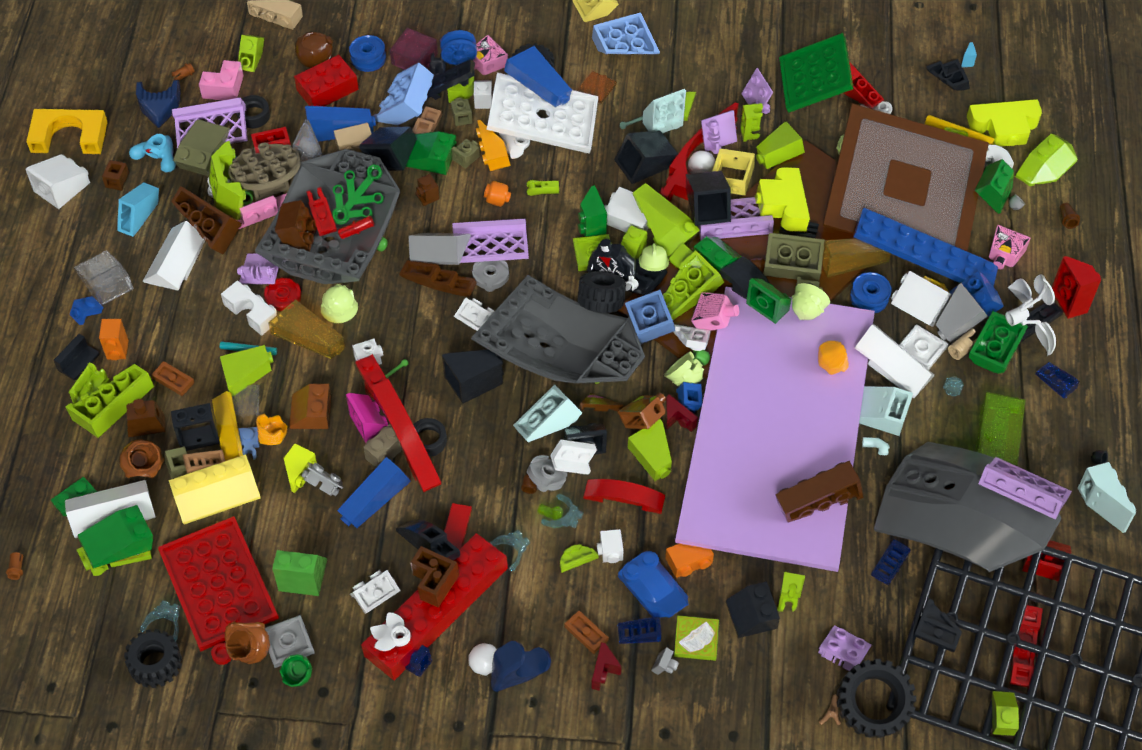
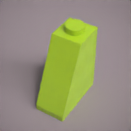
[756,122,805,169]
[220,345,273,397]
[628,419,672,481]

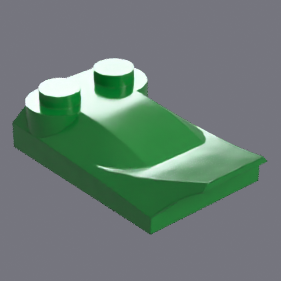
[969,311,1028,374]

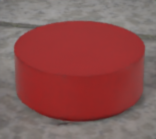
[211,643,232,665]

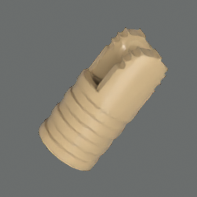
[948,328,978,360]

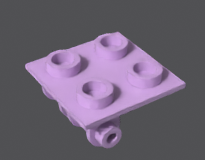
[741,68,773,114]
[701,110,737,154]
[237,254,279,284]
[818,625,871,671]

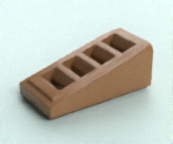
[183,450,225,473]

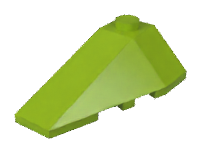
[632,183,700,257]
[663,250,724,320]

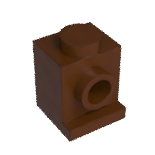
[102,160,129,191]
[415,174,439,206]

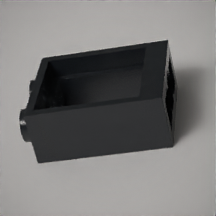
[171,403,220,451]

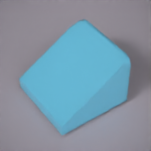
[961,42,977,67]

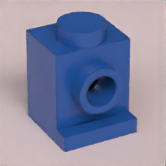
[676,382,702,413]

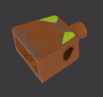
[618,393,666,429]

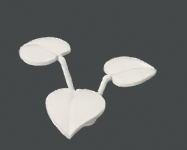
[1005,274,1056,356]

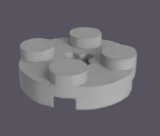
[472,260,509,292]
[527,455,567,492]

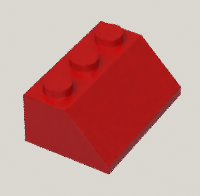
[1052,256,1101,319]

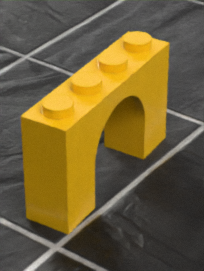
[26,109,107,154]

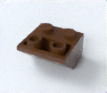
[275,200,317,252]

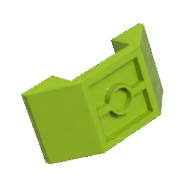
[209,141,246,220]

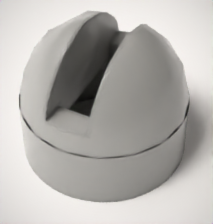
[1009,194,1025,210]

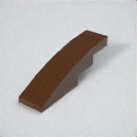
[399,260,477,297]

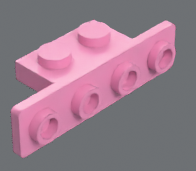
[232,193,287,229]

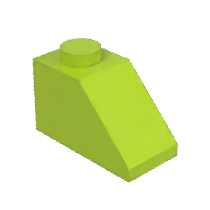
[621,225,647,260]
[992,691,1019,736]

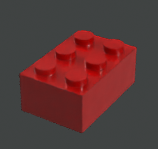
[294,55,359,107]

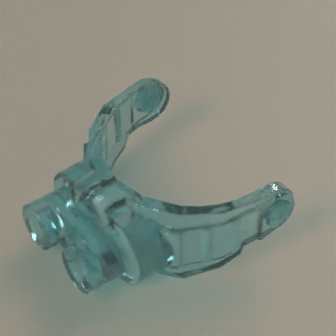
[541,494,584,528]
[490,530,530,572]
[140,600,180,642]

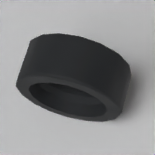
[236,95,270,129]
[413,418,447,457]

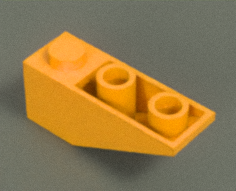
[476,120,511,171]

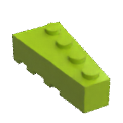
[65,364,154,438]

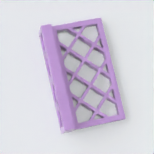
[172,98,248,149]
[698,197,774,240]
[452,219,529,263]
[978,457,1072,519]

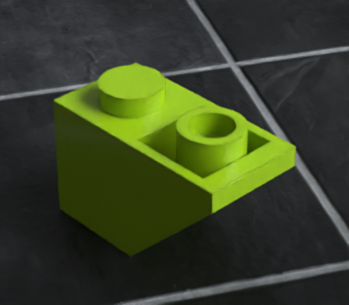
[238,35,264,72]

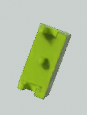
[740,103,763,142]
[69,362,110,404]
[777,572,805,612]

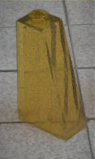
[822,239,891,278]
[268,300,345,359]

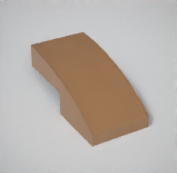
[413,106,443,134]

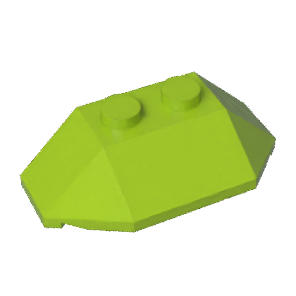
[1015,134,1078,186]

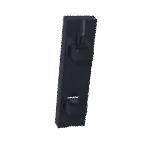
[427,59,475,100]

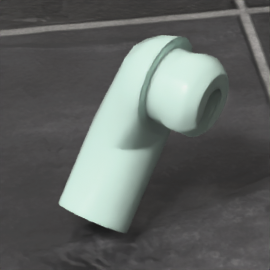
[862,437,890,455]

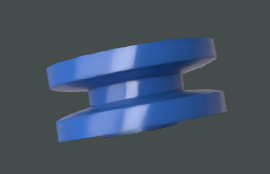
[440,30,477,65]
[349,35,386,72]
[850,272,891,313]

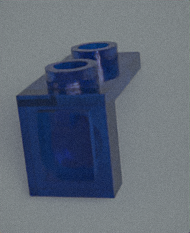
[405,645,432,677]

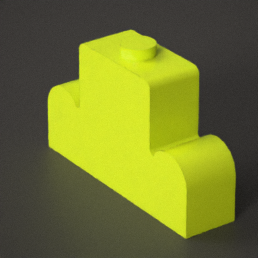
[967,99,1042,147]
[755,167,810,232]

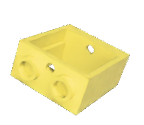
[712,149,755,195]

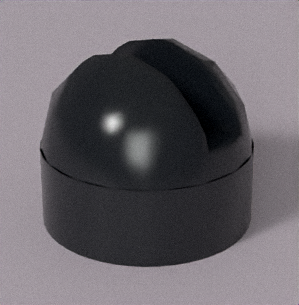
[1091,450,1108,465]

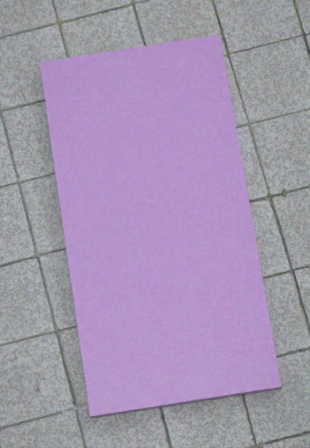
[675,287,875,572]

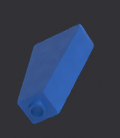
[504,46,572,107]
[305,106,376,143]
[337,457,411,528]

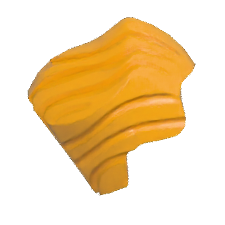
[818,340,849,375]
[256,414,287,445]

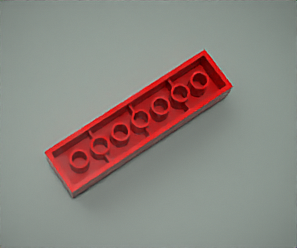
[361,533,508,681]

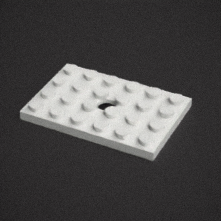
[486,73,598,154]

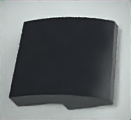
[719,256,770,299]
[624,259,668,296]

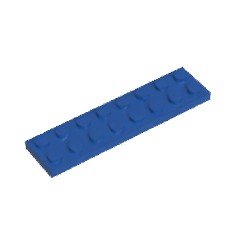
[853,208,998,287]

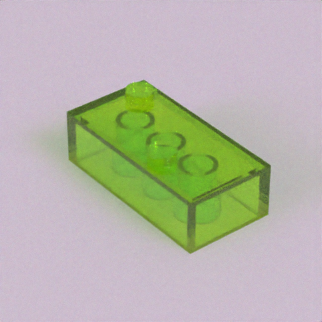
[976,392,1026,466]

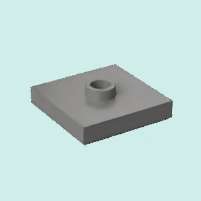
[265,615,314,668]

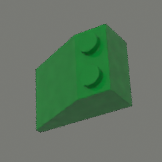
[406,131,457,175]
[78,505,153,569]

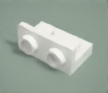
[454,298,495,331]
[550,440,597,474]
[350,570,401,614]

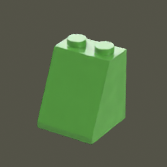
[272,550,327,596]

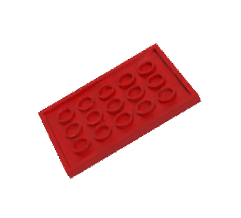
[158,516,279,652]

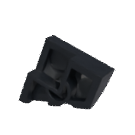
[926,59,970,91]

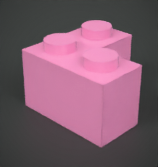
[199,60,243,100]

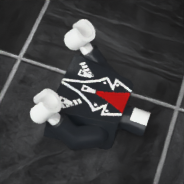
[587,239,639,291]

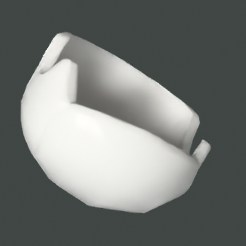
[687,151,716,174]
[468,643,497,676]

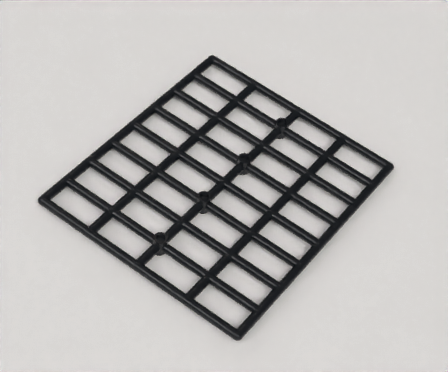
[886,546,1142,750]

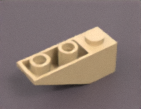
[247,0,303,30]

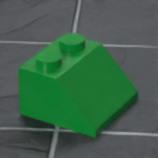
[975,159,1014,214]
[578,185,607,237]
[693,236,742,279]
[746,278,791,324]

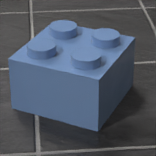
[625,290,675,344]

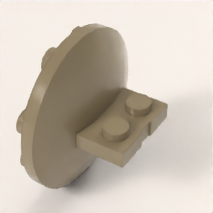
[228,143,301,201]

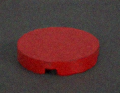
[264,278,302,311]

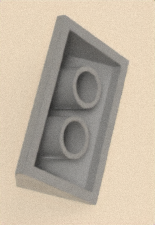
[409,233,471,265]

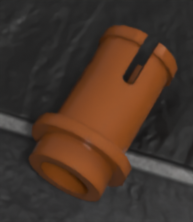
[171,63,195,80]
[6,552,24,580]

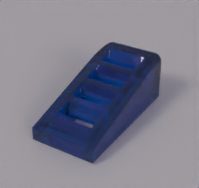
[1036,362,1080,398]
[871,539,911,586]
[618,617,661,644]

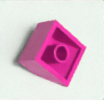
[346,393,388,443]

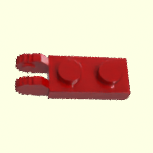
[306,187,337,236]

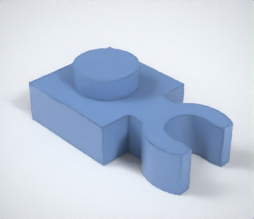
[238,427,259,460]

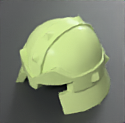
[792,283,830,320]
[321,284,358,323]
[664,351,704,387]

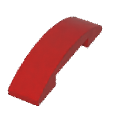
[583,479,665,514]
[1010,605,1043,687]

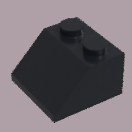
[564,423,607,455]
[726,582,780,638]

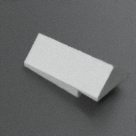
[143,221,205,290]
[855,324,934,398]
[65,480,156,538]

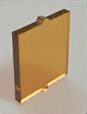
[577,71,617,104]

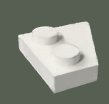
[674,325,711,351]

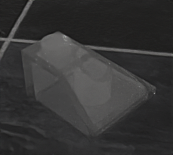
[292,119,322,162]

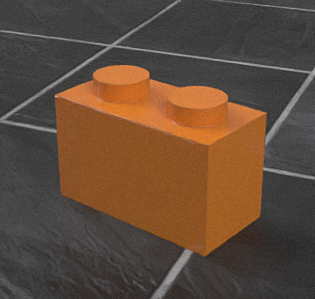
[99,319,129,360]
[665,544,714,578]

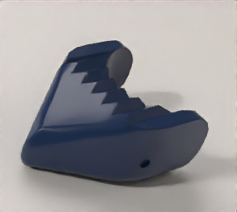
[136,80,181,128]
[491,641,551,692]

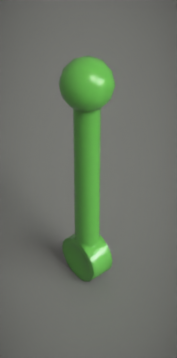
[385,359,408,378]

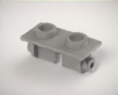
[301,462,343,496]

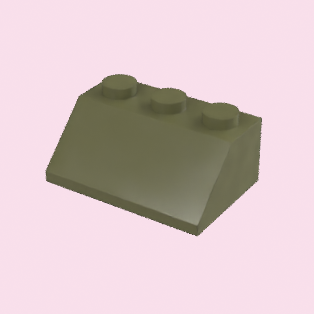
[763,233,825,282]

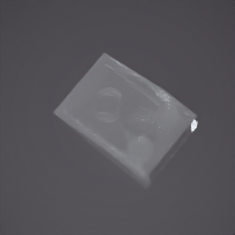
[74,250,133,305]

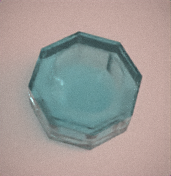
[943,376,964,396]

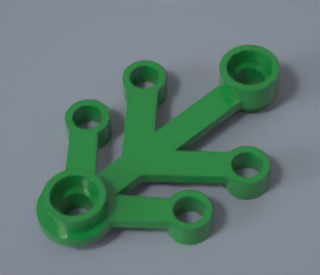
[332,165,384,225]

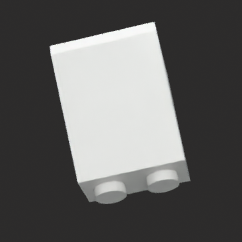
[26,154,90,209]

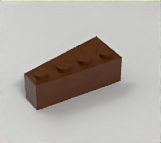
[171,186,242,255]
[775,461,864,523]

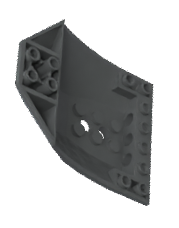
[255,149,400,284]
[471,275,645,383]
[874,442,1061,572]

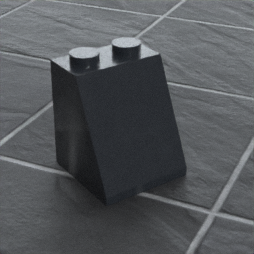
[359,127,417,171]
[614,131,678,184]
[686,171,731,226]
[442,349,504,404]

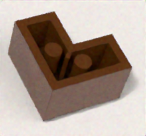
[410,546,459,607]

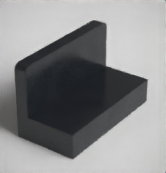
[54,334,100,380]

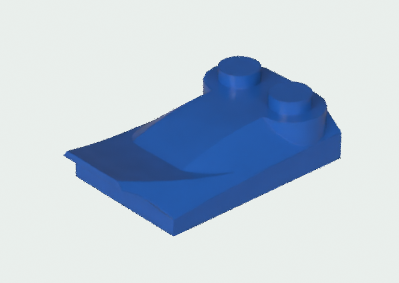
[618,551,689,621]

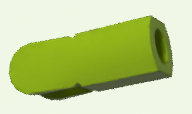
[527,180,559,196]

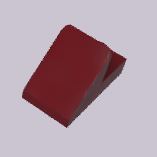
[666,395,698,432]
[591,642,621,691]

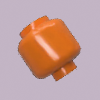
[483,181,511,207]

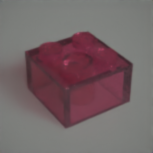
[390,28,438,70]

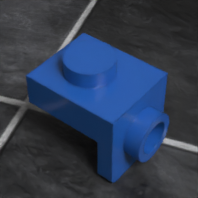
[70,296,103,325]

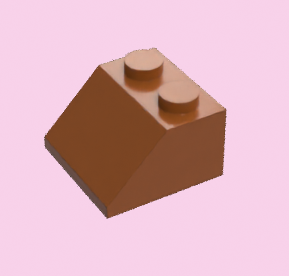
[289,384,331,429]

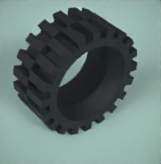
[836,659,916,738]

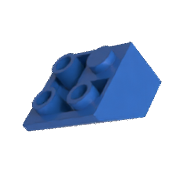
[949,271,1004,317]

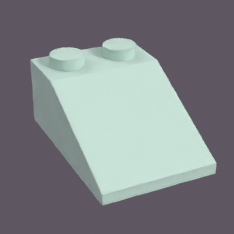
[513,385,582,442]

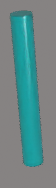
[220,342,277,355]

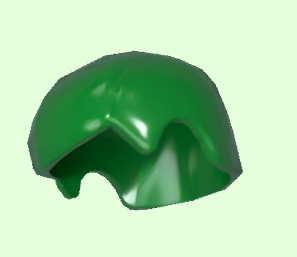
[279,654,312,687]

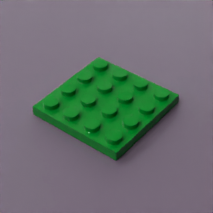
[779,33,854,113]

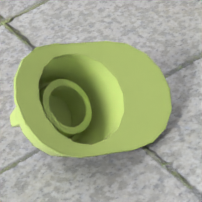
[639,243,669,271]

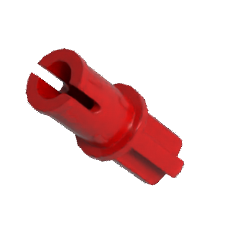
[338,215,375,239]

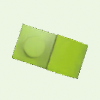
[447,76,474,103]

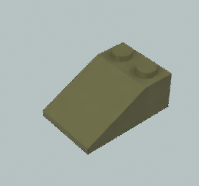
[173,119,230,176]

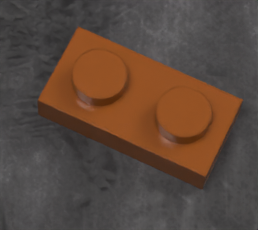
[151,361,194,396]
[564,611,609,654]

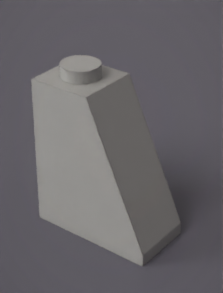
[936,283,987,344]

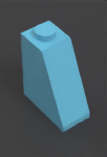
[117,182,159,237]

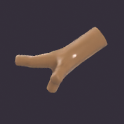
[819,694,841,725]

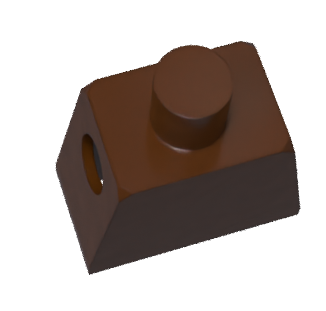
[126,399,166,437]

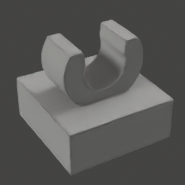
[651,647,679,675]

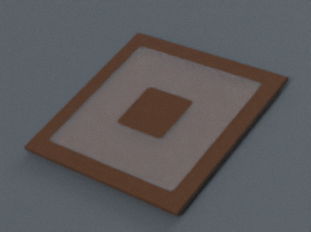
[823,103,989,251]

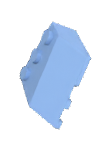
[592,13,660,54]
[373,63,434,126]

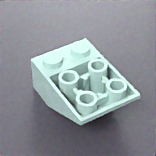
[643,89,686,133]
[859,386,913,436]
[1078,462,1136,533]

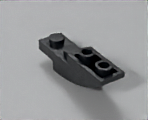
[396,519,460,560]

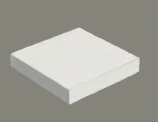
[900,324,948,370]

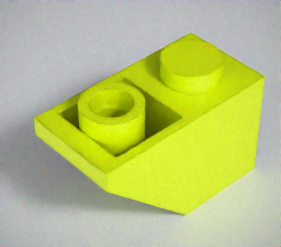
[284,444,317,493]

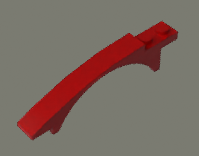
[659,102,739,202]
[355,354,441,492]

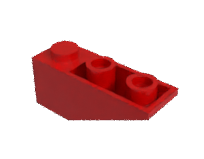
[843,62,884,109]

